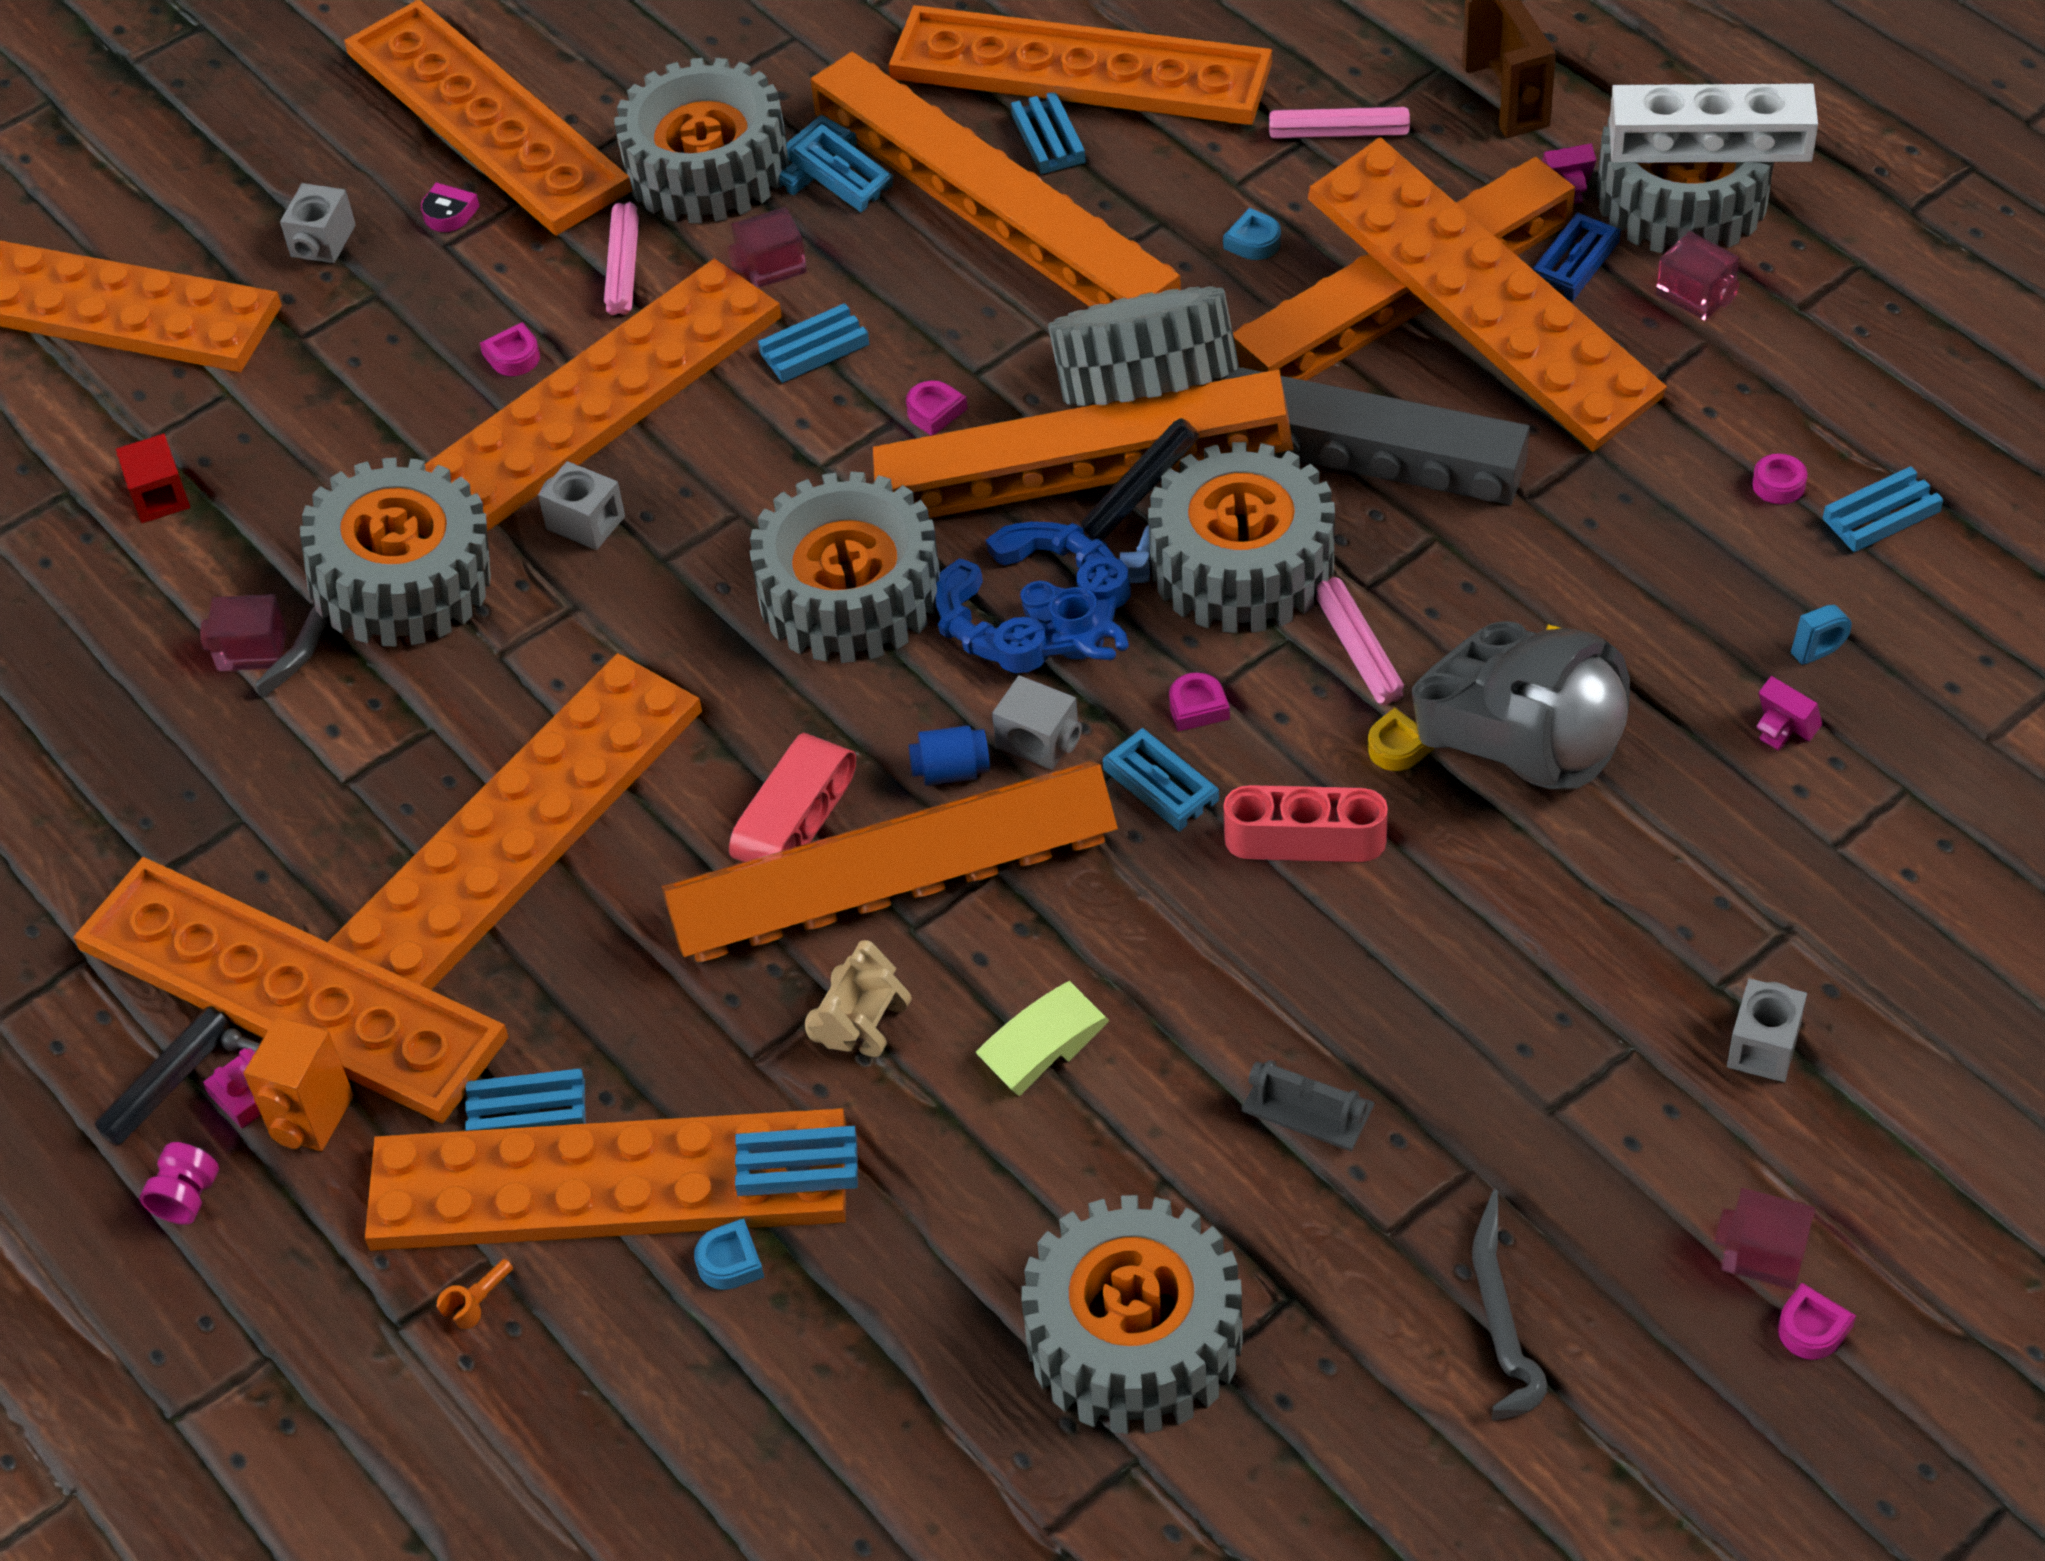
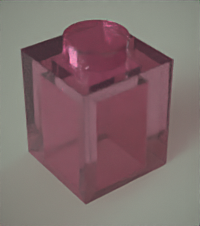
[728,207,807,288]
[1656,231,1739,321]
[200,594,287,671]
[1715,1188,1816,1290]

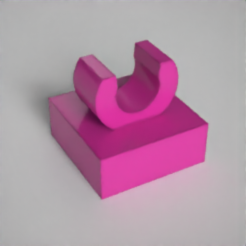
[1542,143,1597,205]
[1757,676,1822,751]
[203,1048,261,1129]

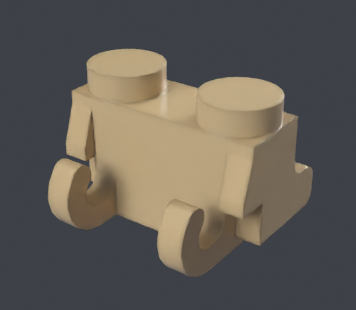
[805,940,912,1057]

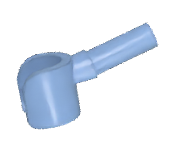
[1120,525,1150,583]

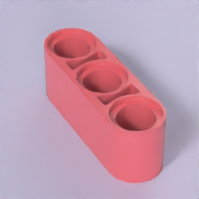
[729,732,856,862]
[1223,785,1388,862]

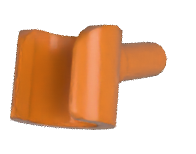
[437,1259,513,1329]

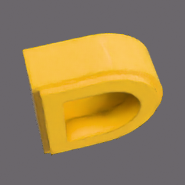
[1368,707,1434,771]

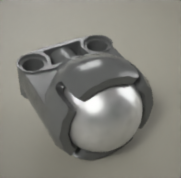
[1412,621,1630,790]

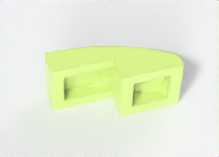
[976,981,1109,1097]

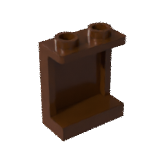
[1462,0,1556,139]

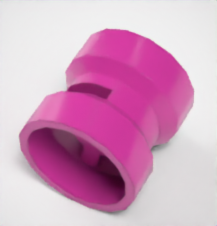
[139,1142,220,1225]

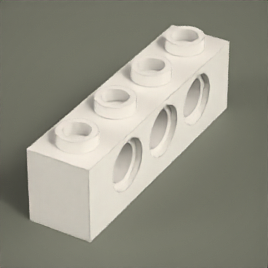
[1609,84,1818,163]

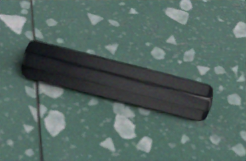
[1081,418,1199,540]
[95,1006,232,1145]

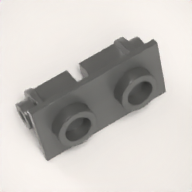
[1242,1059,1375,1152]

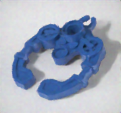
[935,522,1131,673]

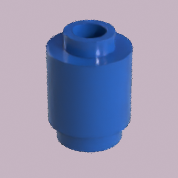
[908,725,990,786]

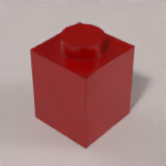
[115,433,191,524]

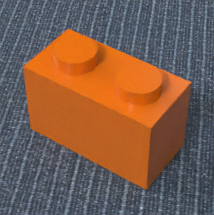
[243,1016,354,1152]

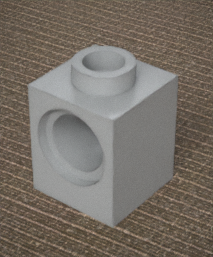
[280,183,356,263]
[538,461,625,550]
[992,675,1082,770]
[1727,978,1807,1082]

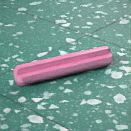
[1269,107,1410,139]
[604,202,639,316]
[1316,577,1404,706]

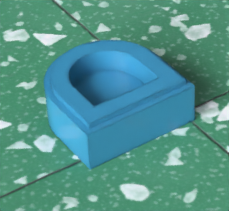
[1223,208,1281,260]
[1791,605,1852,665]
[694,1218,765,1290]

